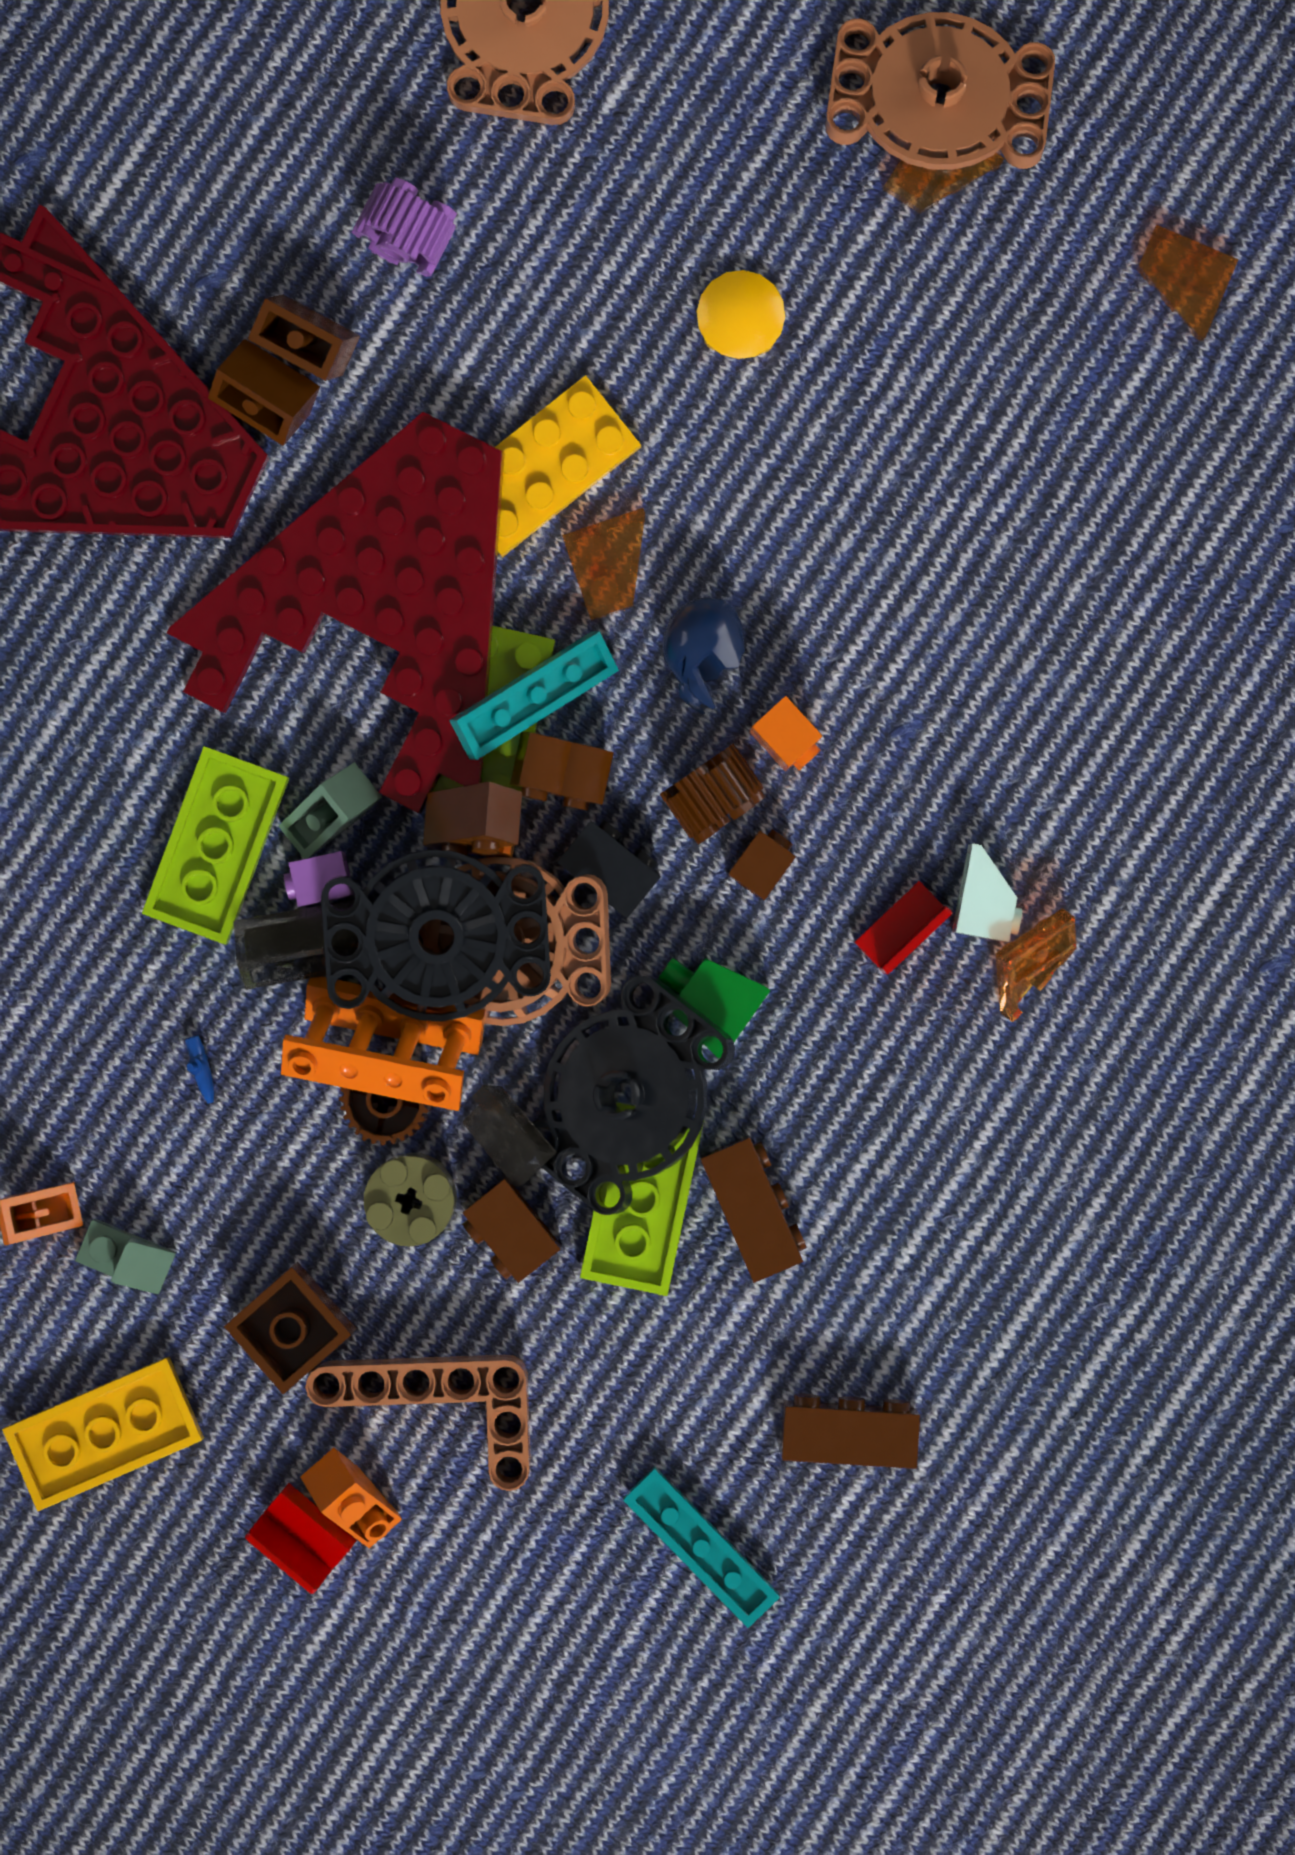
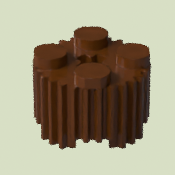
[660,743,766,844]
[339,1053,432,1145]

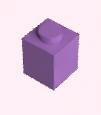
[284,851,355,907]

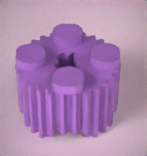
[351,177,457,277]

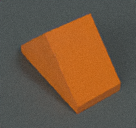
[0,1182,83,1245]

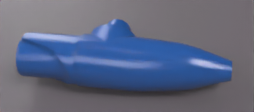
[185,1035,214,1104]

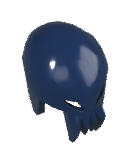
[663,597,745,715]

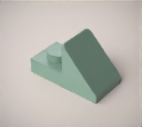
[75,1219,177,1294]

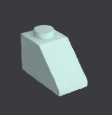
[952,844,1022,942]

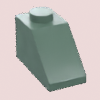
[278,762,382,859]

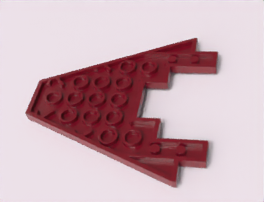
[0,204,269,538]
[167,412,505,814]

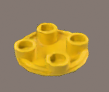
[696,270,785,359]

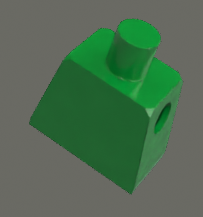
[658,958,771,1059]

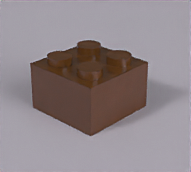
[224,1262,356,1395]

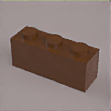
[700,1135,807,1283]
[780,1394,920,1469]

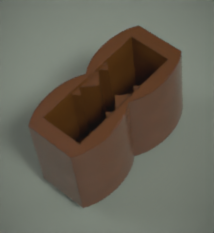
[510,732,614,811]

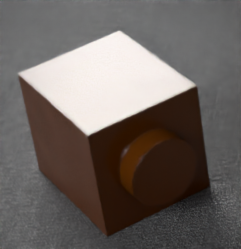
[728,829,796,901]

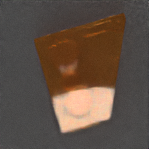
[883,153,1005,214]
[1136,225,1239,342]
[562,508,645,621]
[995,908,1077,1022]

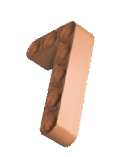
[305,1355,531,1491]

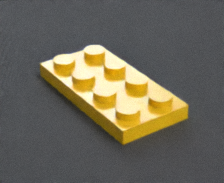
[495,375,641,558]
[2,1356,204,1512]

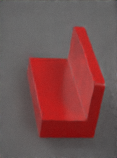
[854,881,953,975]
[245,1483,357,1594]

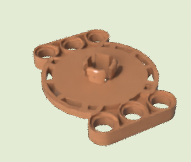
[440,0,609,125]
[825,12,1055,170]
[419,856,611,1026]

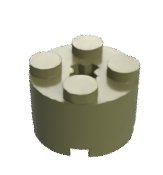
[364,1153,457,1246]

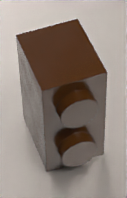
[248,294,360,381]
[208,339,320,446]
[423,782,522,855]
[462,1176,562,1283]

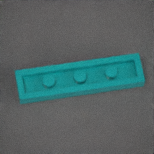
[449,631,619,760]
[623,1466,780,1628]

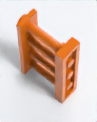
[281,974,486,1111]

